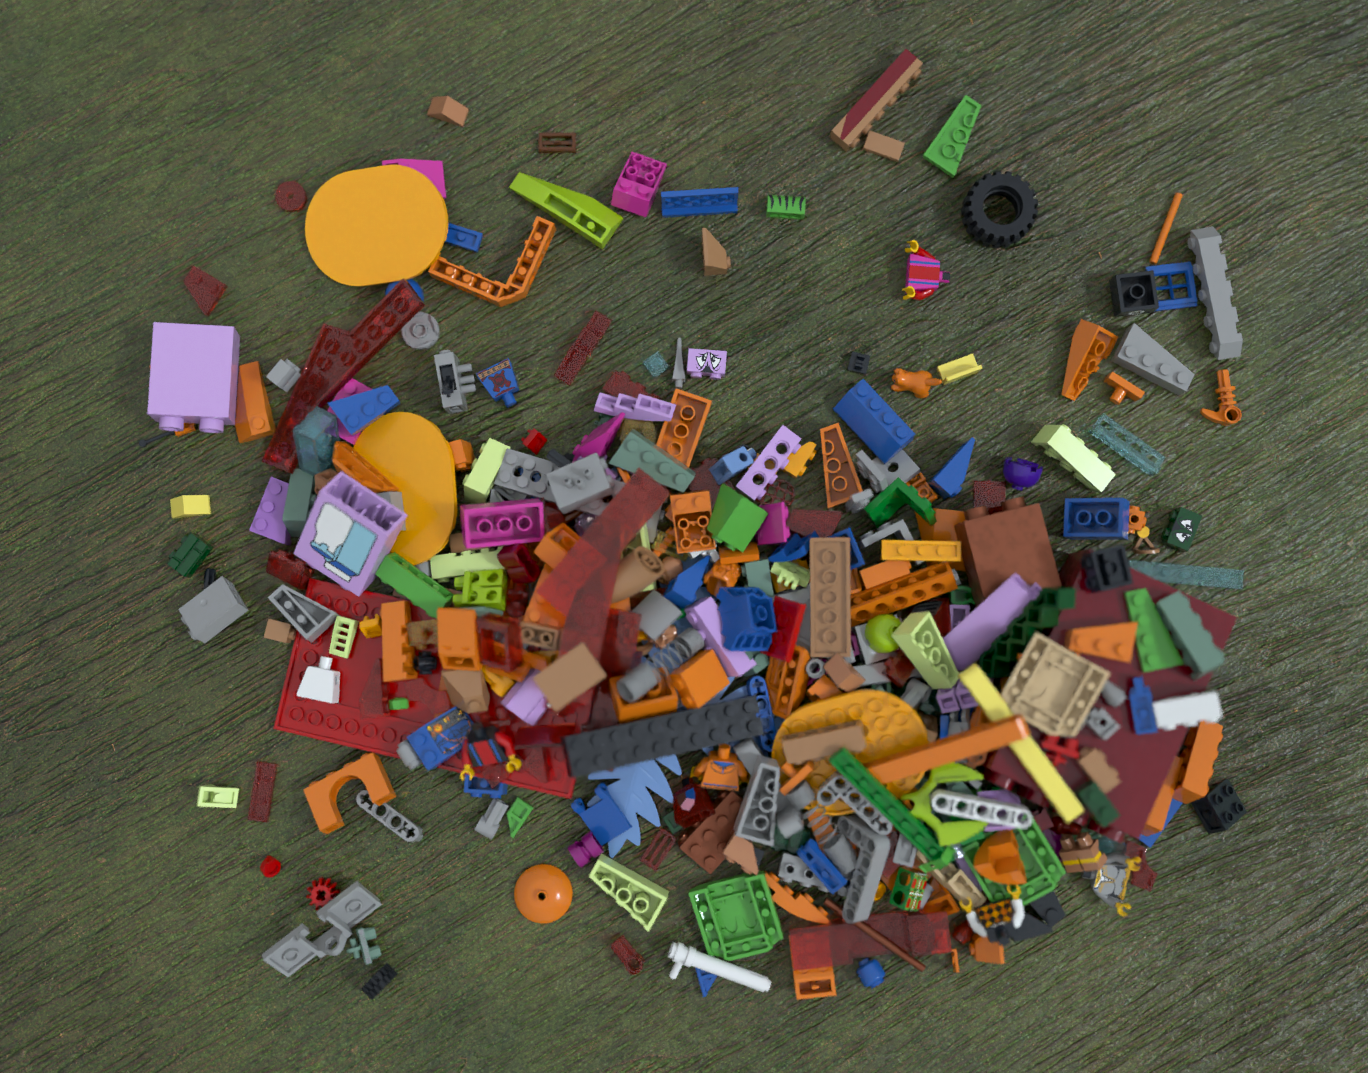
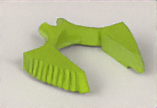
[901,762,988,846]

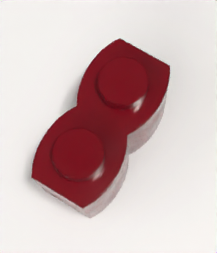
[497,543,541,584]

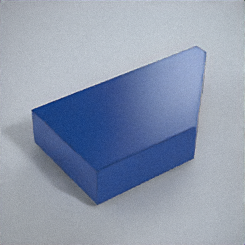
[695,967,717,997]

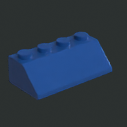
[833,379,915,465]

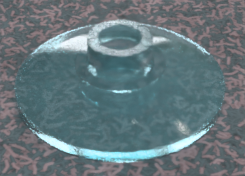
[1098,837,1127,855]

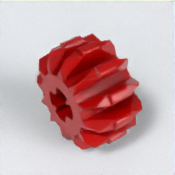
[306,877,340,910]

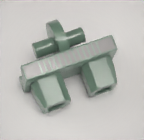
[346,927,381,965]

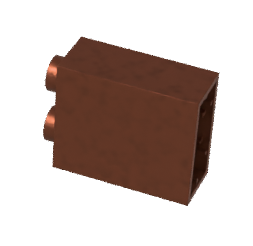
[954,497,1061,608]

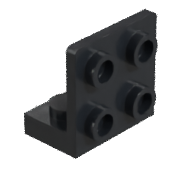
[1190,779,1247,834]

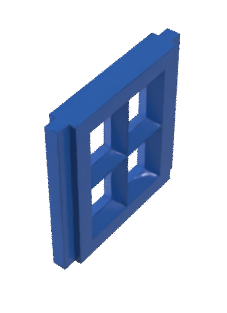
[1145,262,1197,312]

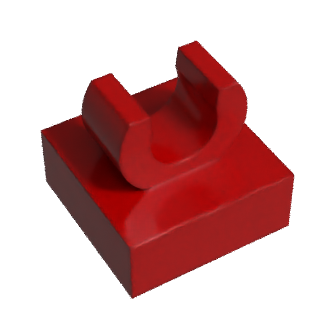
[521,428,548,455]

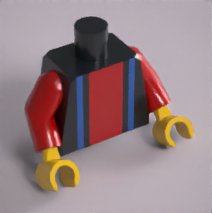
[460,722,521,781]

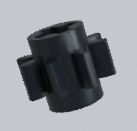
[413,651,437,675]

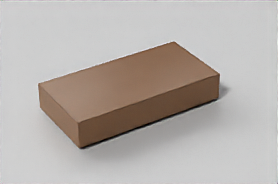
[863,131,905,162]

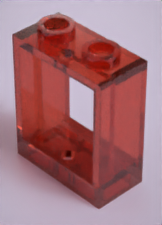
[476,612,523,672]

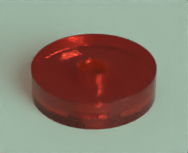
[275,181,307,213]

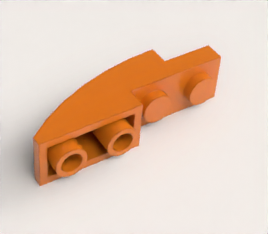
[764,870,830,924]

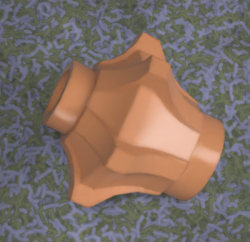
[647,625,677,650]

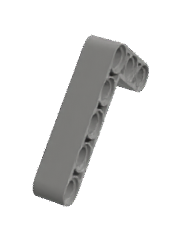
[734,737,804,838]
[837,814,890,924]

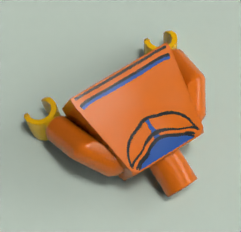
[690,743,750,791]

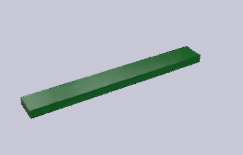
[829,747,955,870]

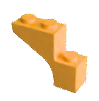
[747,442,817,481]

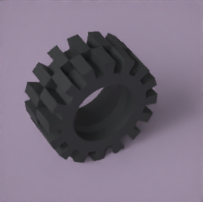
[361,963,398,1000]

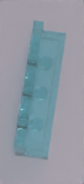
[1089,413,1166,476]

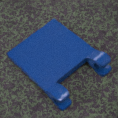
[571,783,632,846]

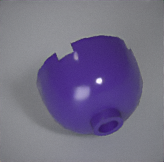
[1003,457,1043,490]

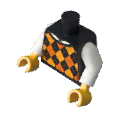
[960,884,1024,946]

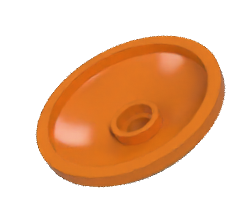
[514,864,573,924]

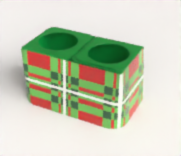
[889,867,928,912]

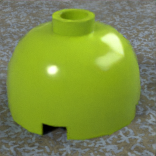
[865,614,902,654]

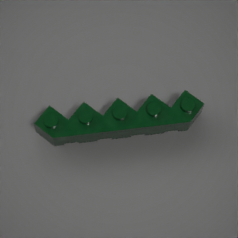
[980,586,1076,678]

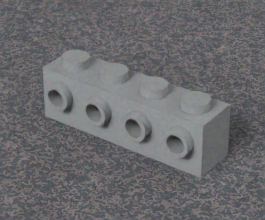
[777,850,855,897]

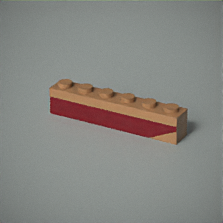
[830,49,923,152]

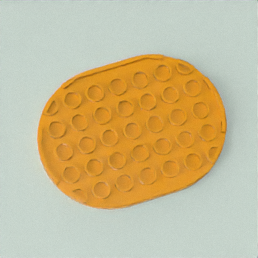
[305,165,448,287]
[353,412,457,566]
[772,689,929,816]

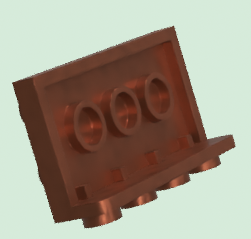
[677,789,743,874]

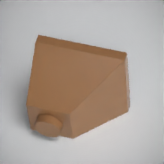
[702,228,731,276]
[441,668,490,713]

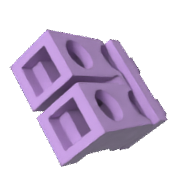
[936,672,979,714]

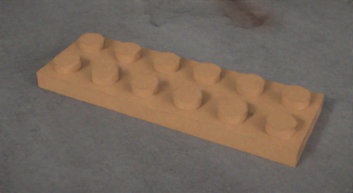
[810,537,851,657]

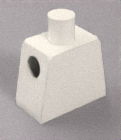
[297,656,340,703]

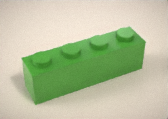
[375,552,454,619]

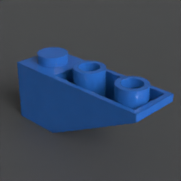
[663,555,711,609]

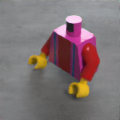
[902,240,950,300]

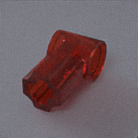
[610,935,645,975]

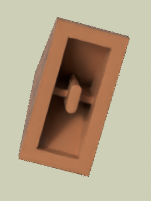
[427,96,469,127]
[823,652,866,692]

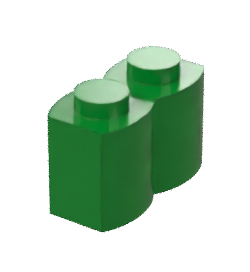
[946,586,975,606]

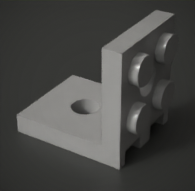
[856,449,921,493]
[857,519,924,566]

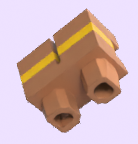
[1059,832,1107,873]

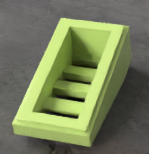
[329,615,359,658]

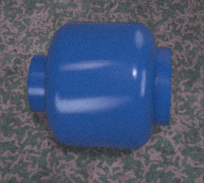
[856,957,886,989]

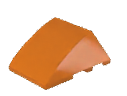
[914,508,966,571]

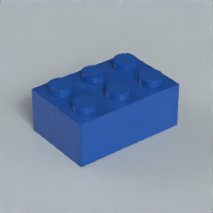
[1063,498,1130,540]

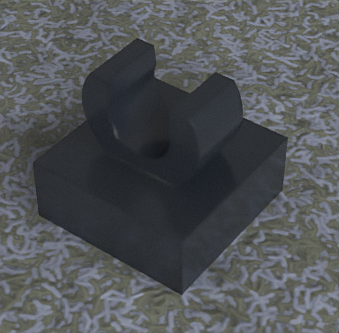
[847,351,870,375]

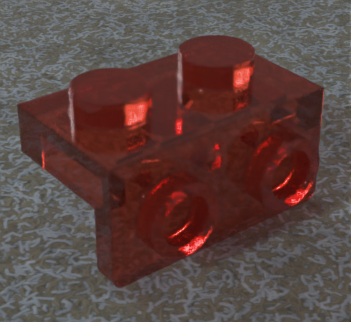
[882,647,916,688]

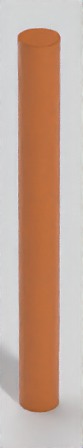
[1149,193,1183,265]

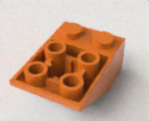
[670,489,716,554]
[437,608,488,671]
[788,931,836,1000]

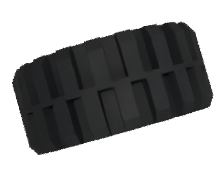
[961,171,1038,249]

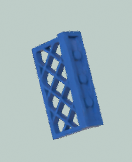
[661,187,738,218]

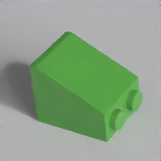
[707,483,769,552]

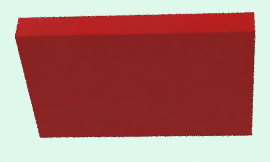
[760,596,806,663]

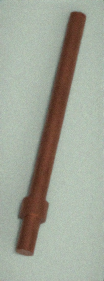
[823,897,926,972]

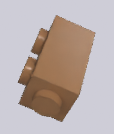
[1074,747,1120,794]

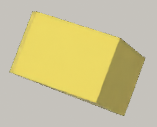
[170,495,211,519]

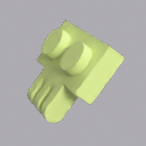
[770,561,810,590]

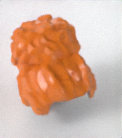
[703,559,741,598]

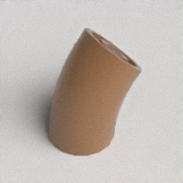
[598,546,664,605]

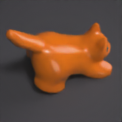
[891,368,942,399]

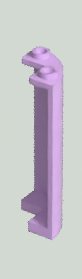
[943,573,1042,671]

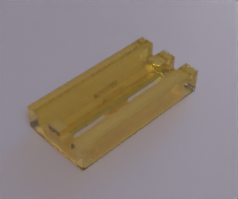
[651,530,688,561]

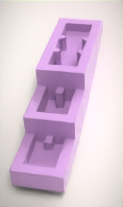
[594,393,676,421]

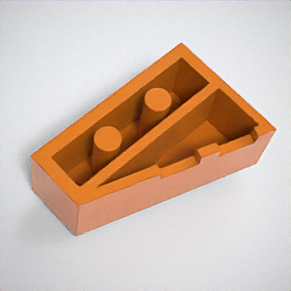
[1064,622,1138,662]

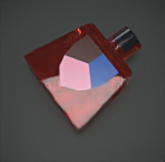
[673,778,716,829]

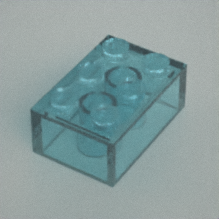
[293,406,340,476]

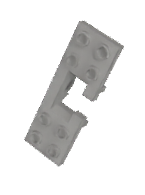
[262,881,382,977]

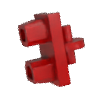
[1038,733,1079,767]

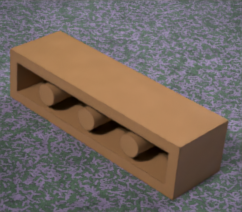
[782,719,867,765]

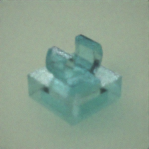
[643,351,669,378]

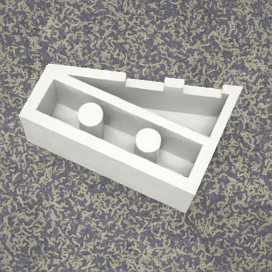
[1153,689,1222,730]

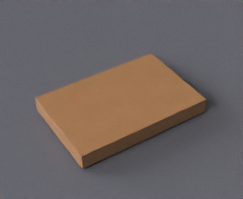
[533,642,607,712]

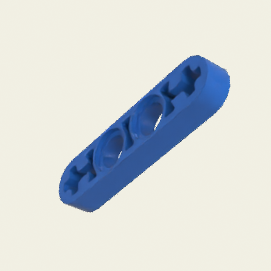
[746,676,777,751]

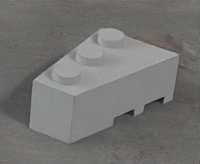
[268,584,340,643]

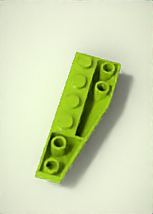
[509,172,624,250]

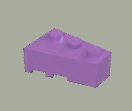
[249,477,291,546]

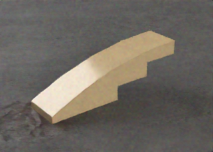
[915,849,987,911]

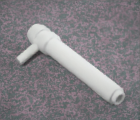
[668,942,771,992]

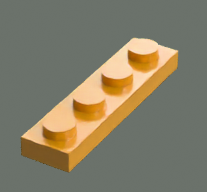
[881,540,961,562]

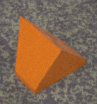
[923,876,960,922]

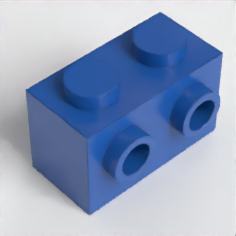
[464,774,508,798]

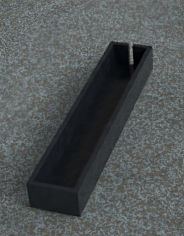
[560,695,764,778]

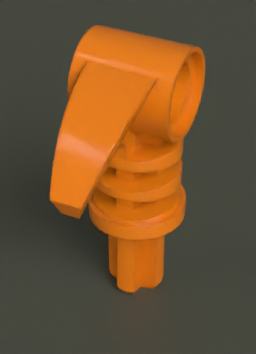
[1200,369,1242,426]

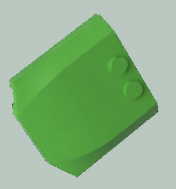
[959,811,1066,906]
[688,871,784,961]

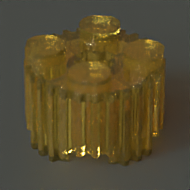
[618,419,657,444]

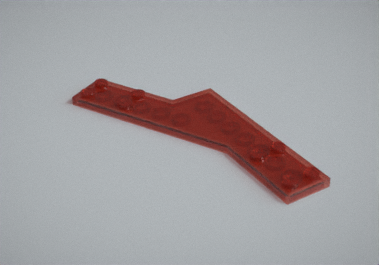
[261,278,425,474]
[536,468,670,705]

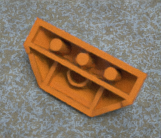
[332,441,399,494]
[765,645,811,719]

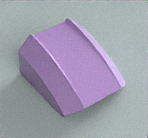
[501,668,548,726]

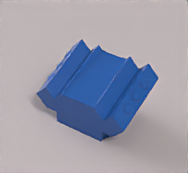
[716,587,777,651]

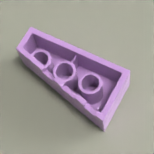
[684,597,757,677]

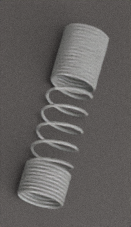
[617,628,704,702]
[785,780,859,874]

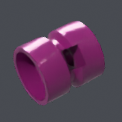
[568,831,604,868]

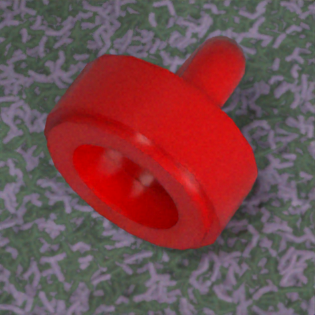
[260,855,281,878]

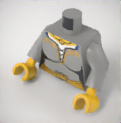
[1081,852,1141,916]

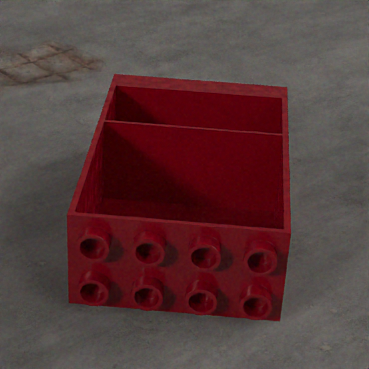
[980,549,1237,843]

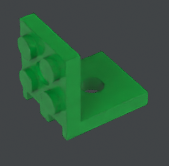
[864,477,937,528]

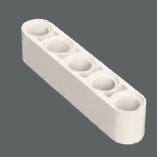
[931,790,1032,828]

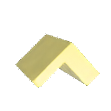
[937,354,982,385]

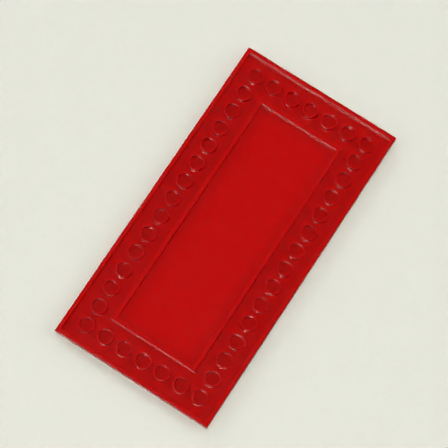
[273,578,606,799]

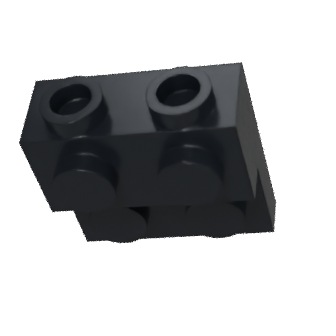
[1080,544,1133,593]

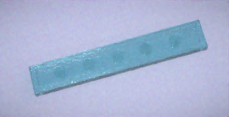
[1128,560,1244,590]

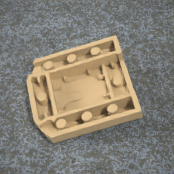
[1000,632,1110,736]

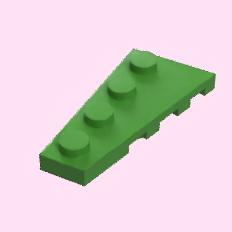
[923,95,981,178]

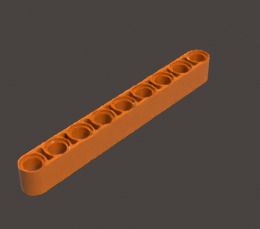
[862,714,1030,784]

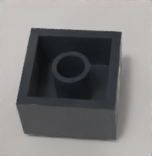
[1109,270,1159,317]

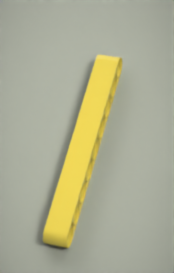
[958,663,1084,823]

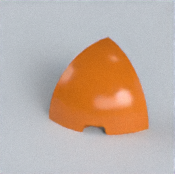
[974,829,1027,885]

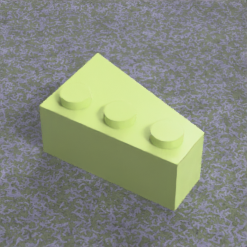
[462,438,510,504]

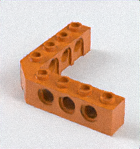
[428,216,556,307]

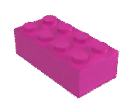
[460,498,545,549]

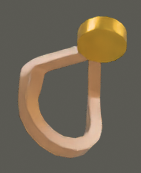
[1132,526,1160,554]

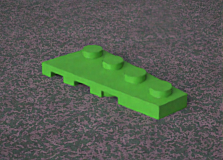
[1124,588,1184,672]

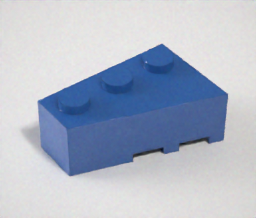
[328,385,400,436]

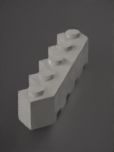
[1188,226,1243,360]

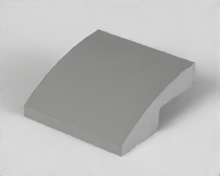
[626,590,682,642]

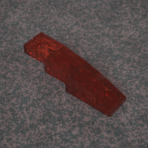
[554,310,613,386]

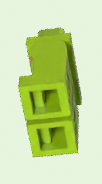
[453,569,508,611]

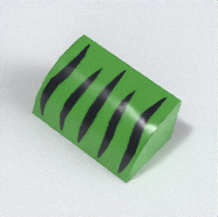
[766,195,806,220]

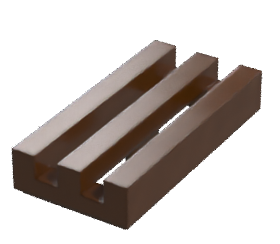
[538,132,576,153]

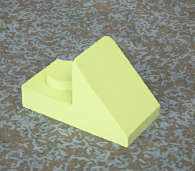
[196,784,239,808]

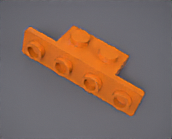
[483,637,549,682]

